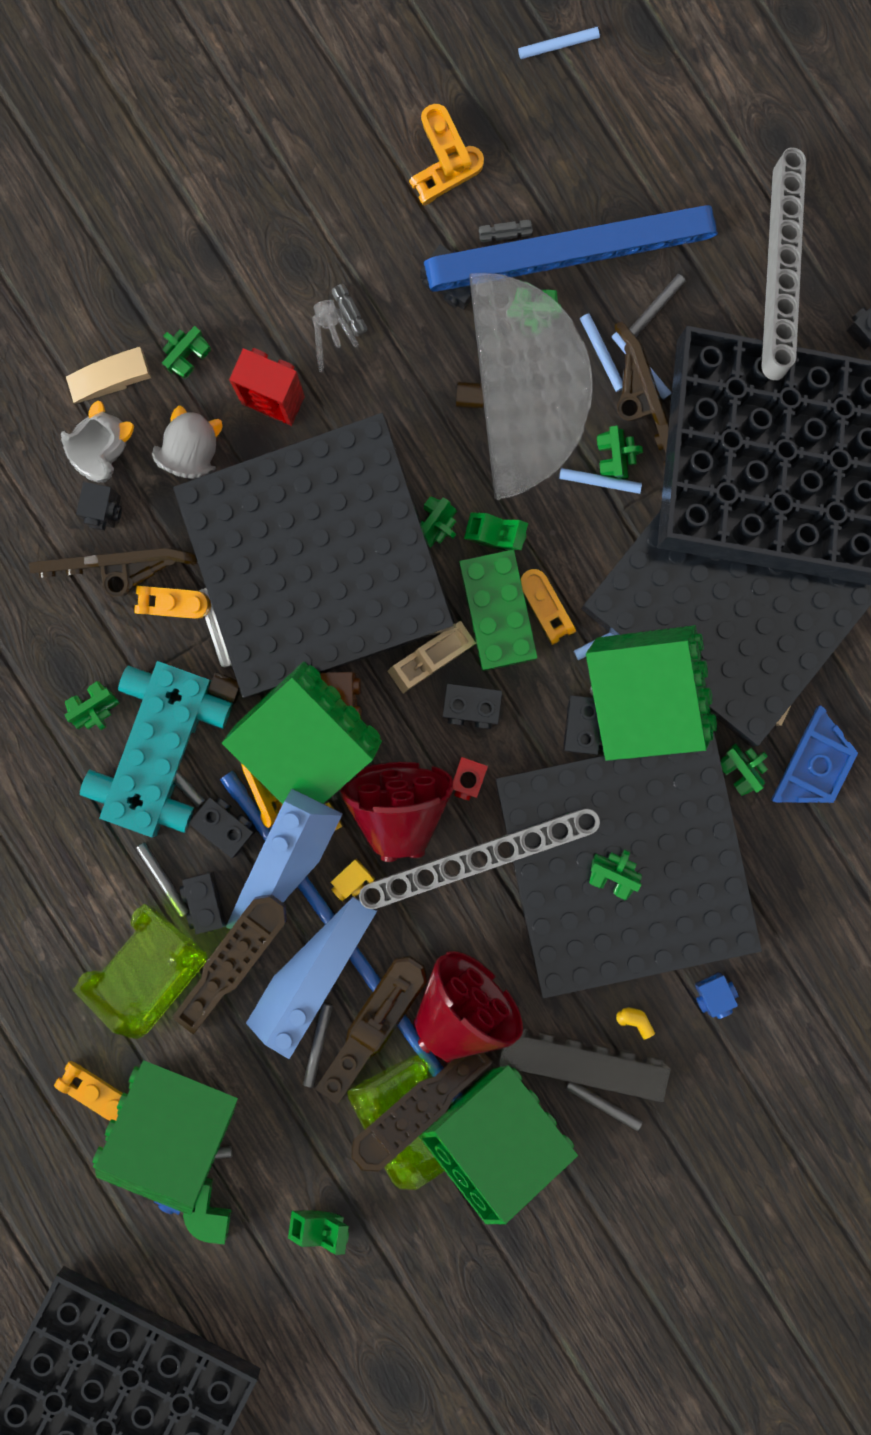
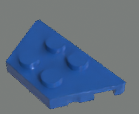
[771,706,858,803]

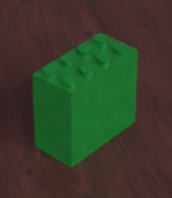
[586,625,717,761]
[222,661,382,804]
[92,1060,238,1216]
[419,1065,578,1224]

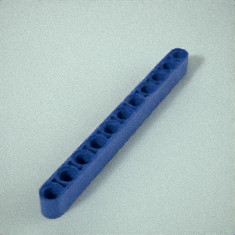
[424,205,718,292]

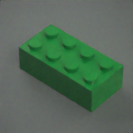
[459,549,537,672]

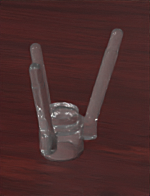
[312,300,359,372]

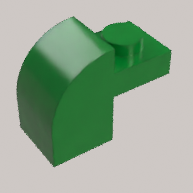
[464,513,528,551]
[183,1178,231,1245]
[288,1210,349,1255]

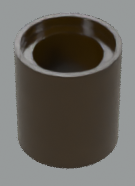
[456,382,485,408]
[208,672,240,705]

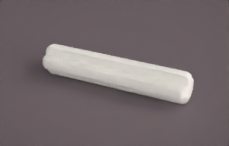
[199,588,232,667]

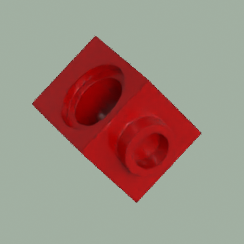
[453,757,488,801]

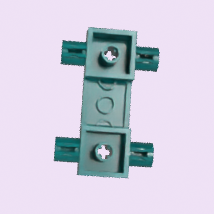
[80,661,233,838]

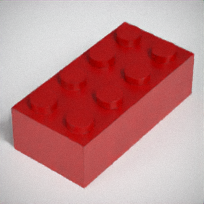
[229,348,305,426]

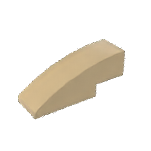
[66,347,151,404]
[388,621,476,693]

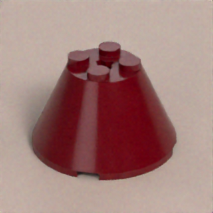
[340,762,453,862]
[414,951,523,1063]

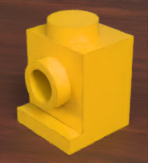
[331,858,375,901]

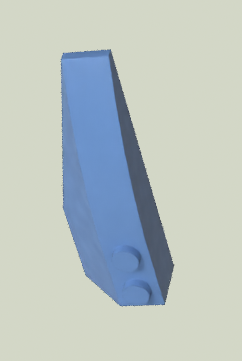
[226,789,342,929]
[246,896,377,1059]

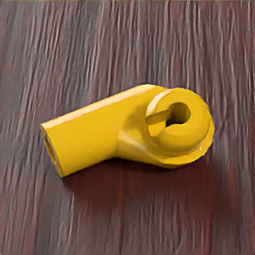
[616,1007,655,1040]

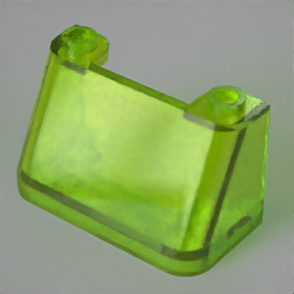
[73,904,207,1039]
[347,1054,445,1190]

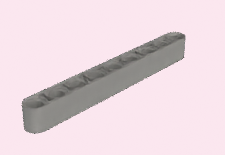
[762,148,806,380]
[359,808,600,909]

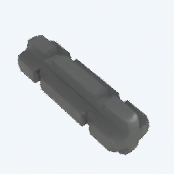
[479,220,533,242]
[332,284,367,337]

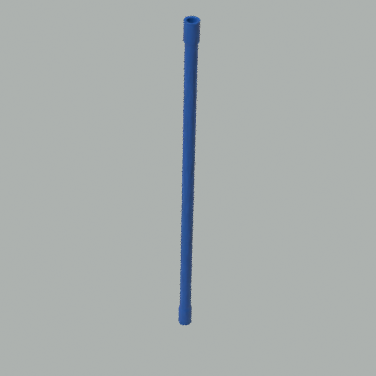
[220,771,462,1103]

